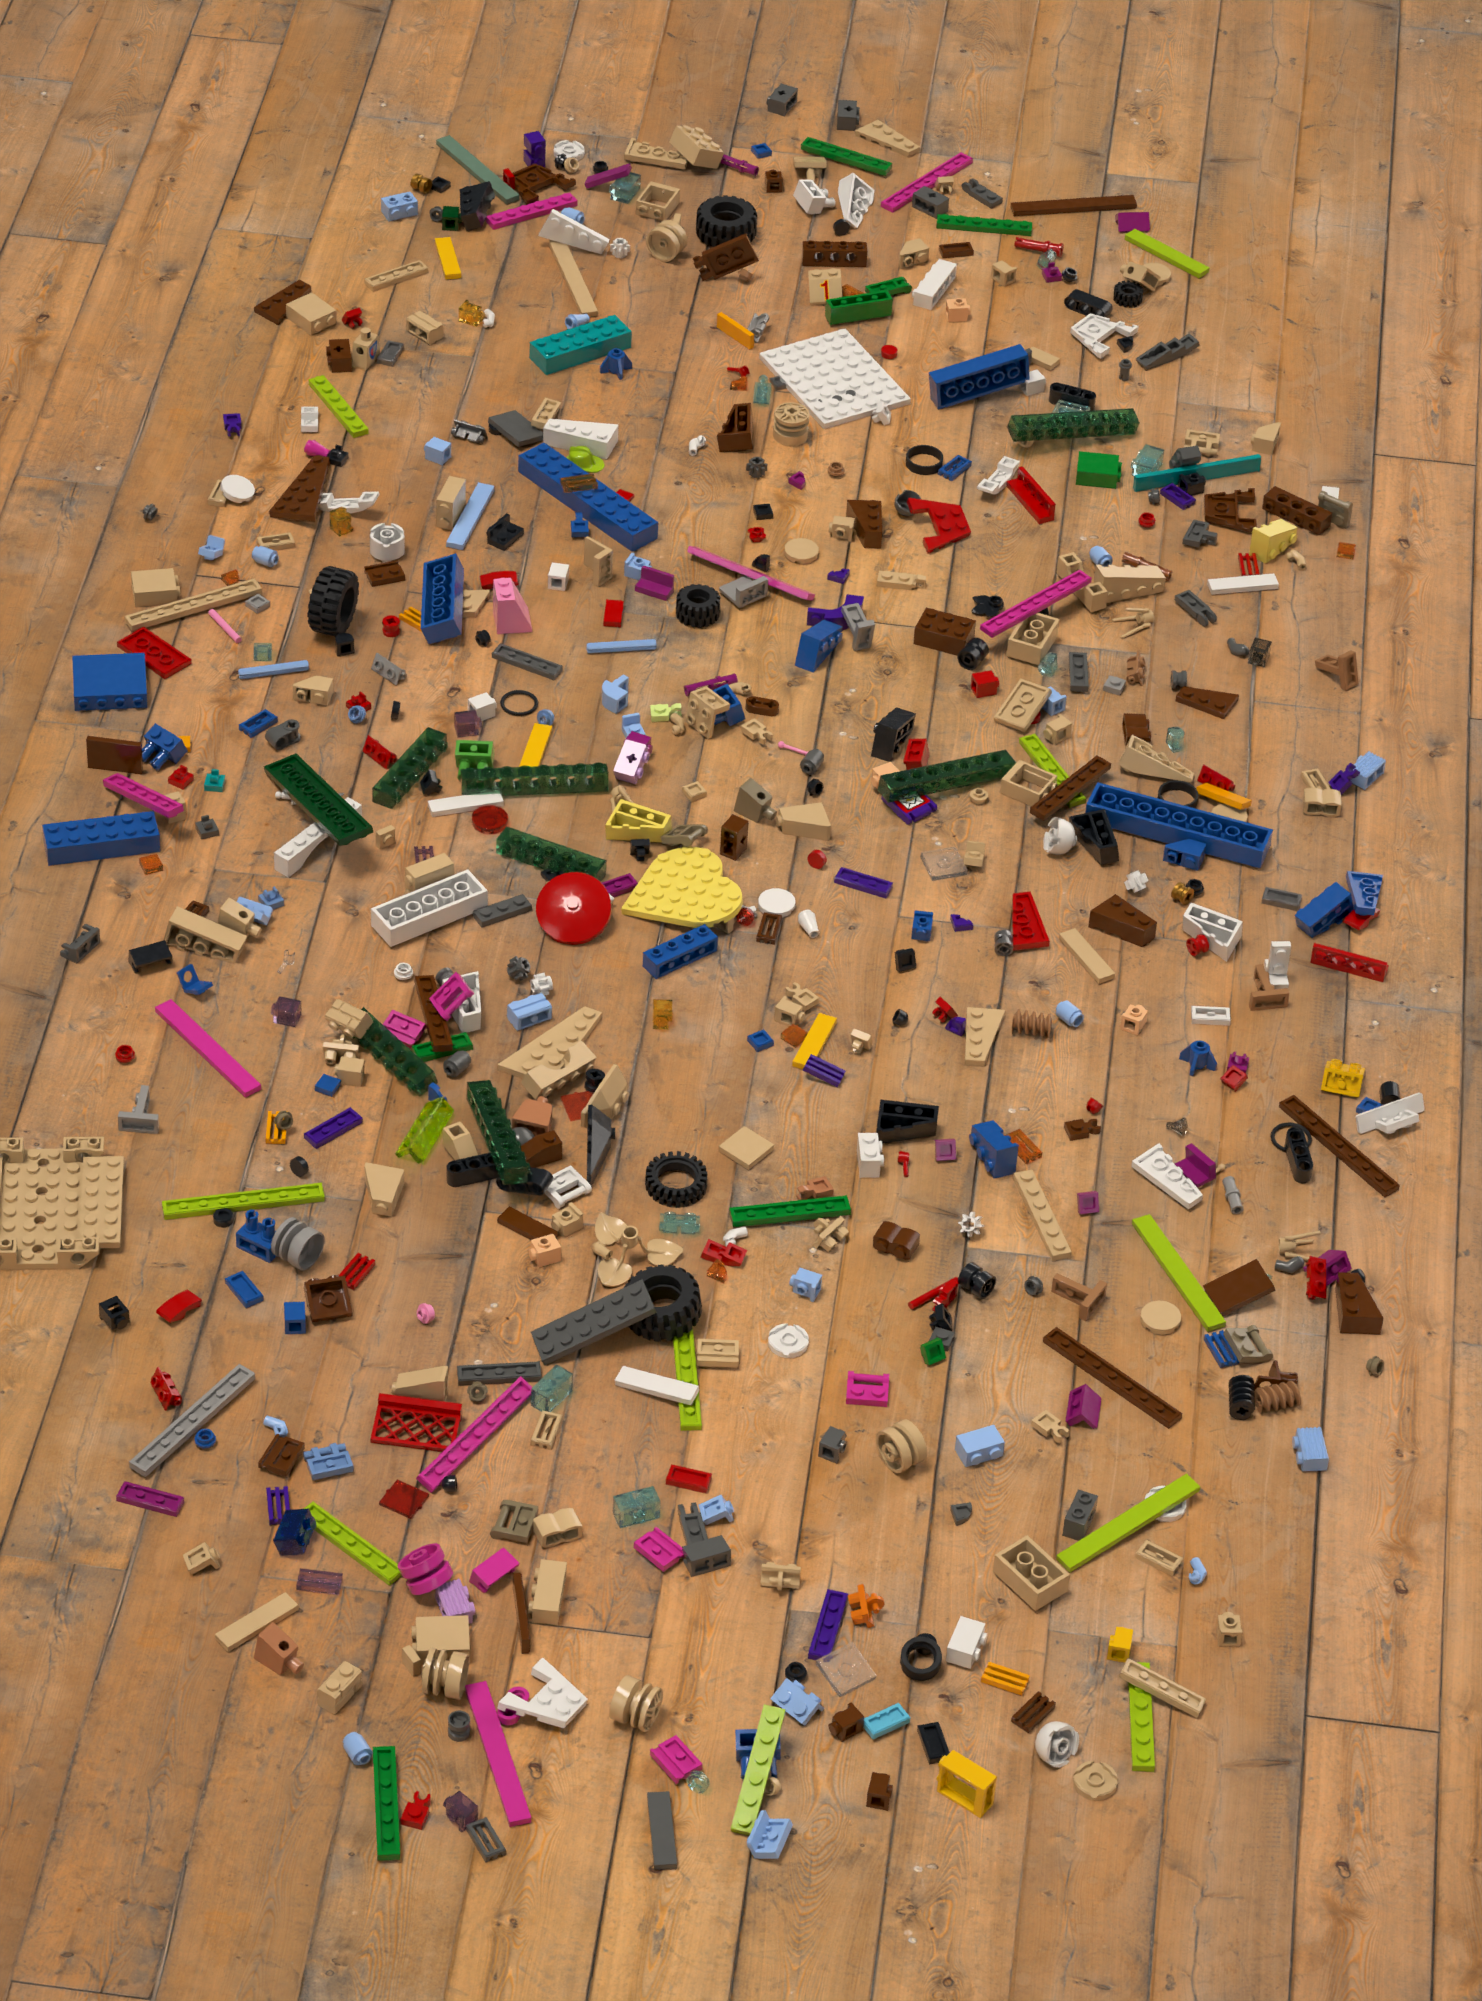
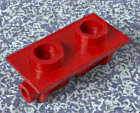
[362,735,398,769]
[1197,764,1236,791]
[1306,1256,1326,1300]
[150,1367,182,1411]

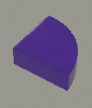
[827,568,850,584]
[950,914,973,932]
[945,1017,966,1037]

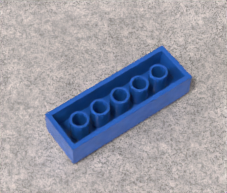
[929,344,1030,410]
[421,553,464,644]
[42,811,160,866]

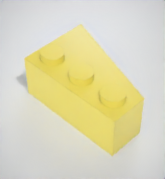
[1249,519,1298,564]
[605,799,672,843]

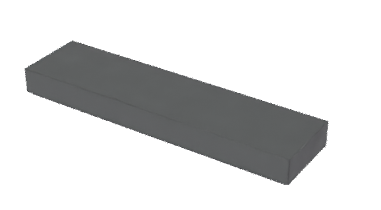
[492,643,563,680]
[457,1361,541,1386]
[647,1791,677,1870]

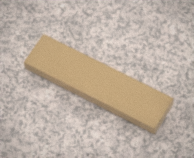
[364,260,428,291]
[1059,928,1115,984]
[215,1592,299,1652]
[1118,1658,1206,1718]

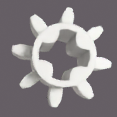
[610,238,630,258]
[1124,870,1149,893]
[530,973,553,996]
[958,1212,985,1237]

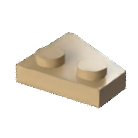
[462,590,490,618]

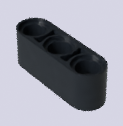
[1064,289,1113,317]
[1049,383,1096,413]
[1284,1127,1313,1184]
[446,1152,503,1187]
[496,1165,554,1196]

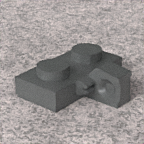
[1182,520,1218,547]

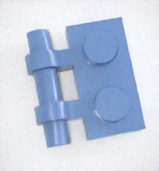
[303,1443,353,1480]

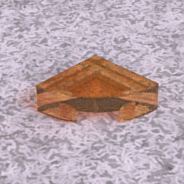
[730,376,748,391]
[221,569,239,586]
[706,1259,727,1284]

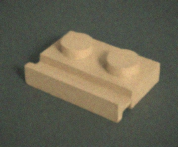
[697,1339,739,1368]

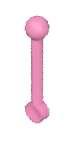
[778,741,808,755]

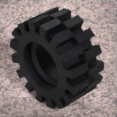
[1113,280,1143,308]

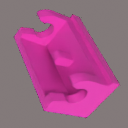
[469,1547,520,1593]

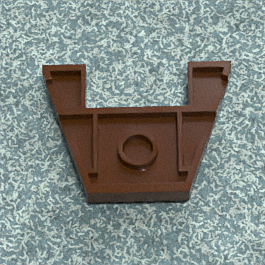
[513,164,576,205]
[1204,488,1257,533]

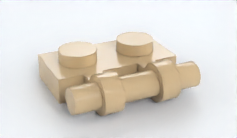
[1184,429,1220,456]

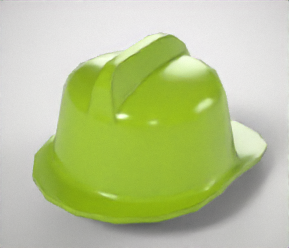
[566,446,604,473]

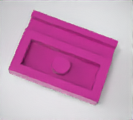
[378,1010,426,1049]
[633,1527,685,1572]
[650,1735,703,1784]

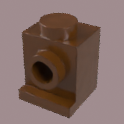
[765,170,783,193]
[828,1702,864,1742]
[866,1772,893,1811]

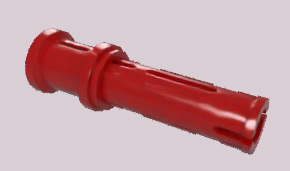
[1014,237,1064,258]

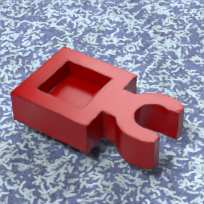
[932,1278,958,1312]
[400,1791,431,1830]

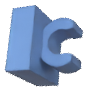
[258,886,284,910]

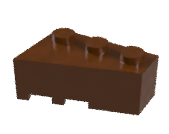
[717,403,753,452]
[846,500,882,549]
[1088,894,1157,947]
[1335,1272,1384,1335]

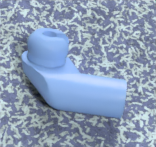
[263,1415,288,1438]
[1188,1557,1207,1585]

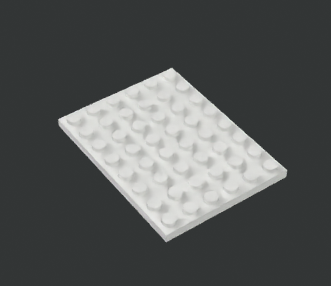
[759,329,911,429]

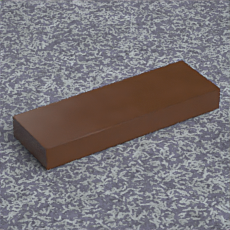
[497,1206,558,1240]

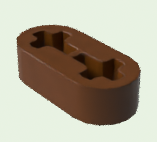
[745,696,779,717]

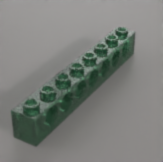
[1007,408,1140,442]
[878,749,1016,803]
[460,762,609,796]
[466,1080,531,1185]

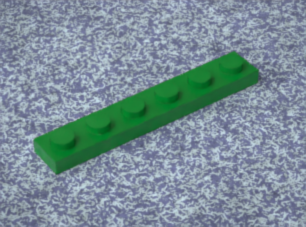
[801,137,892,176]
[936,214,1032,236]
[729,1195,851,1227]
[373,1746,400,1861]

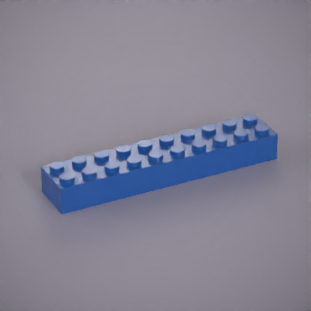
[518,443,658,552]
[1085,782,1273,868]

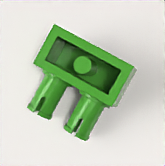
[455,740,495,782]

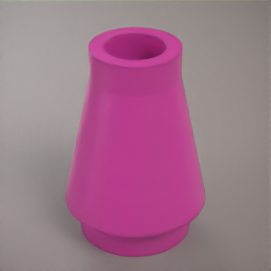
[304,440,330,456]

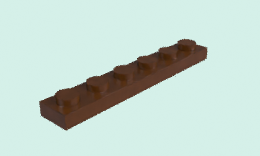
[1030,755,1111,821]
[414,975,453,1052]

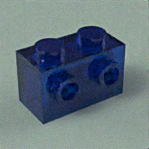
[273,1508,316,1556]

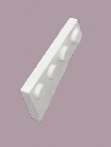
[538,209,610,254]
[1131,1143,1203,1209]

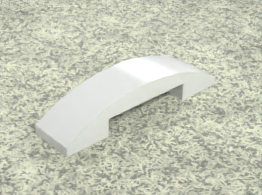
[977,456,1020,494]
[318,492,380,514]

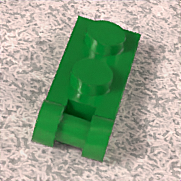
[865,277,912,295]

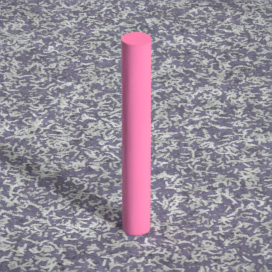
[208,609,242,643]

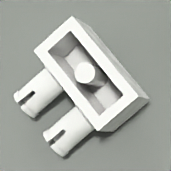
[793,180,835,215]

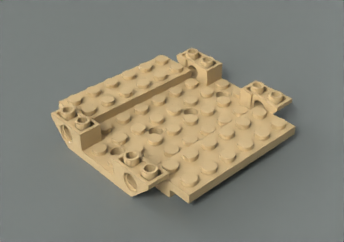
[0,1137,124,1270]

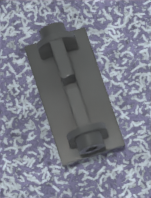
[451,419,488,444]

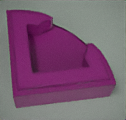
[788,471,805,490]

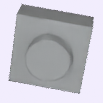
[1103,675,1126,696]

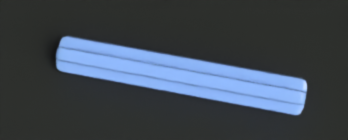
[586,639,657,653]
[238,660,309,679]

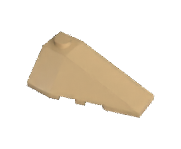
[1118,735,1194,783]

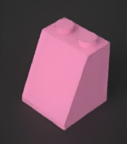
[493,578,532,634]

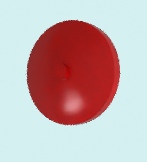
[536,872,612,945]

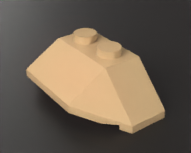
[581,1064,629,1128]

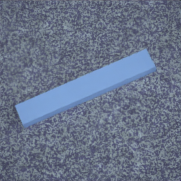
[446,482,495,550]

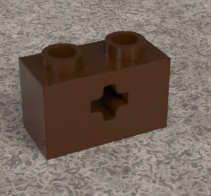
[326,339,352,373]
[720,814,749,861]

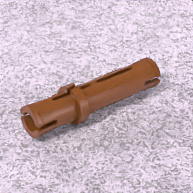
[1122,552,1173,581]

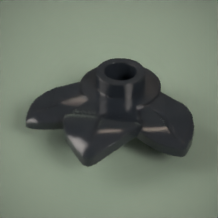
[971,595,1004,617]

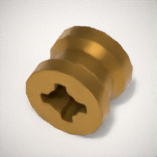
[1171,882,1194,905]

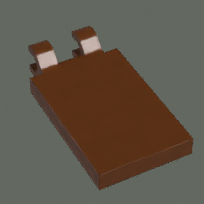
[693,234,759,281]

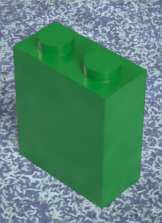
[1076,451,1122,489]

